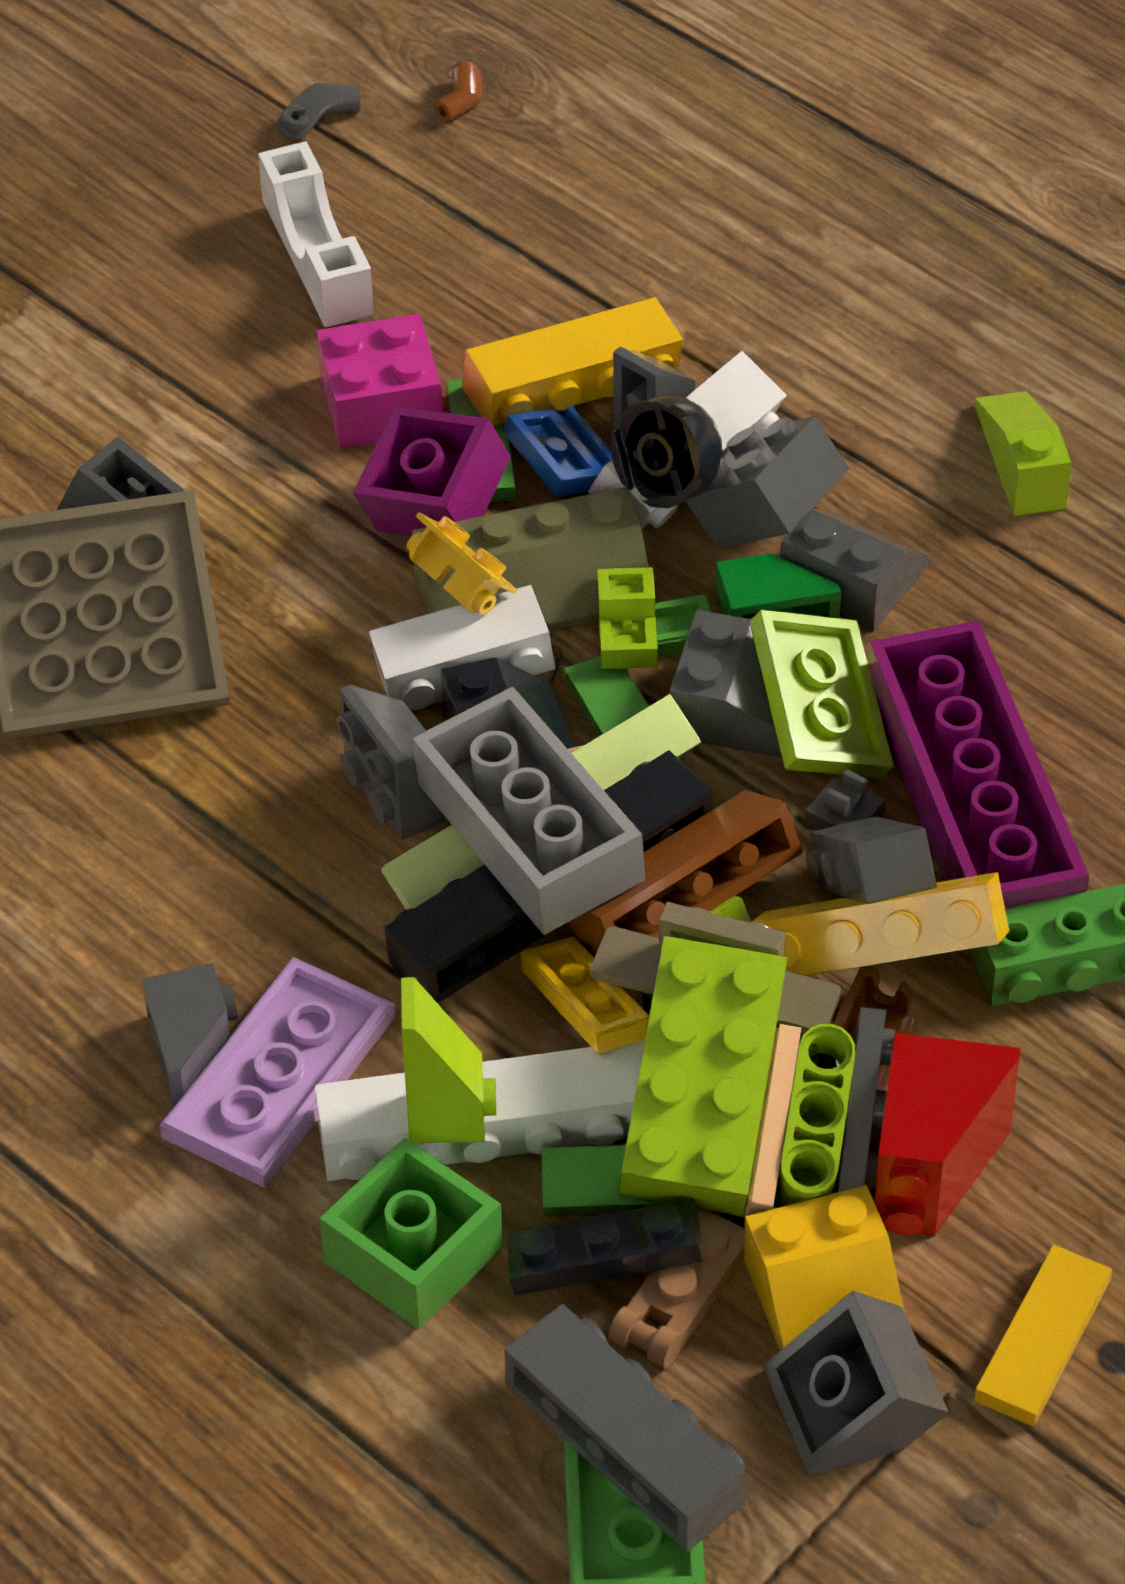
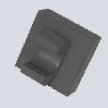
[804,769,886,831]

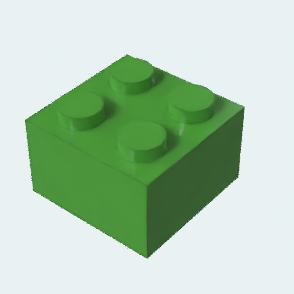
[319,1138,503,1330]

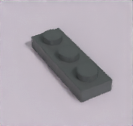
[835,1007,895,1193]

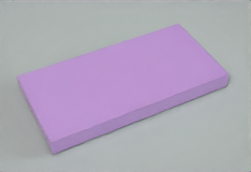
[159,957,396,1188]

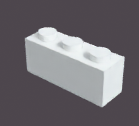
[369,585,555,711]

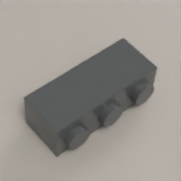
[806,817,937,904]

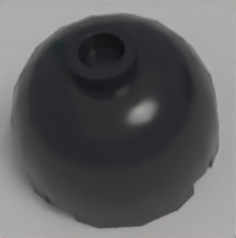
[610,395,723,508]

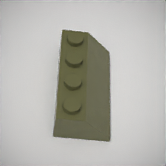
[412,487,656,631]

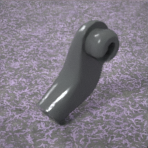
[278,83,360,140]

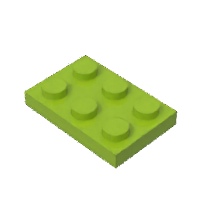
[750,610,894,778]

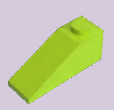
[974,391,1071,516]
[401,977,497,1144]

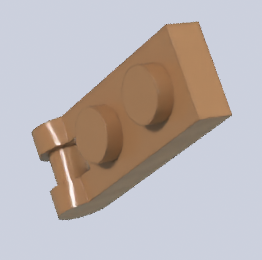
[607,1209,745,1369]

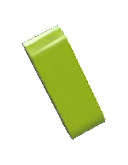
[776,1024,856,1206]

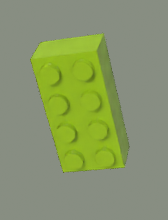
[619,936,788,1217]

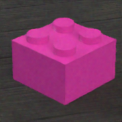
[316,313,443,448]

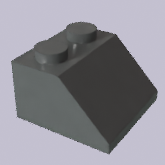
[780,509,930,631]
[763,1291,949,1475]

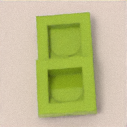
[597,567,658,669]

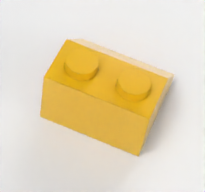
[744,1185,905,1351]

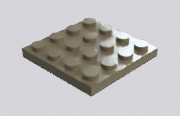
[0,490,230,740]

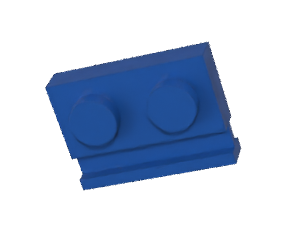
[503,407,612,497]

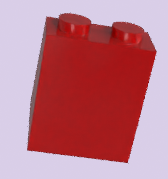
[875,1033,1021,1236]

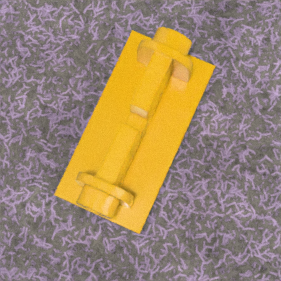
[406,512,517,615]

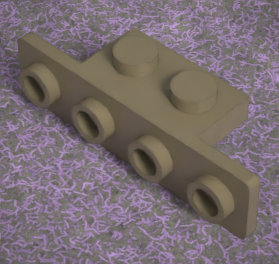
[591,902,841,1034]

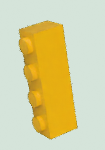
[462,297,684,426]
[752,872,1009,976]

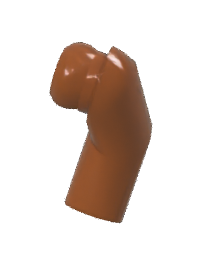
[434,60,483,123]

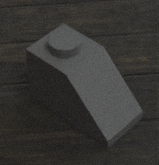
[613,346,695,430]
[142,963,238,1108]

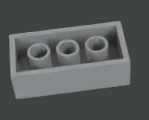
[412,687,645,935]

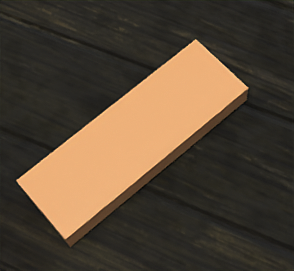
[744,1024,801,1217]

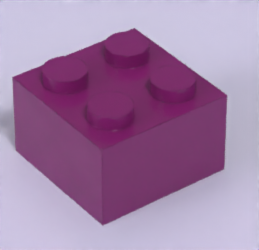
[353,406,511,536]

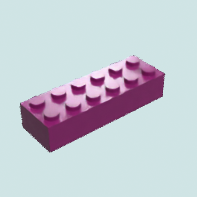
[868,621,1089,908]

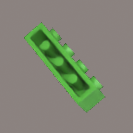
[969,884,1125,1006]

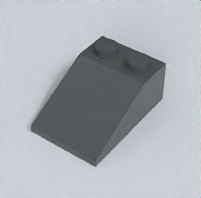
[670,610,782,758]

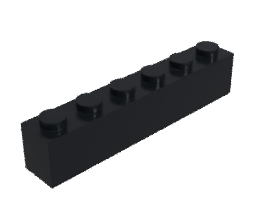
[384,750,713,1003]

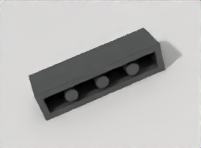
[504,1303,746,1552]

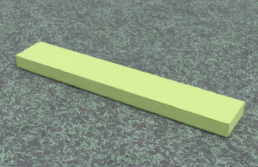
[381,694,701,910]

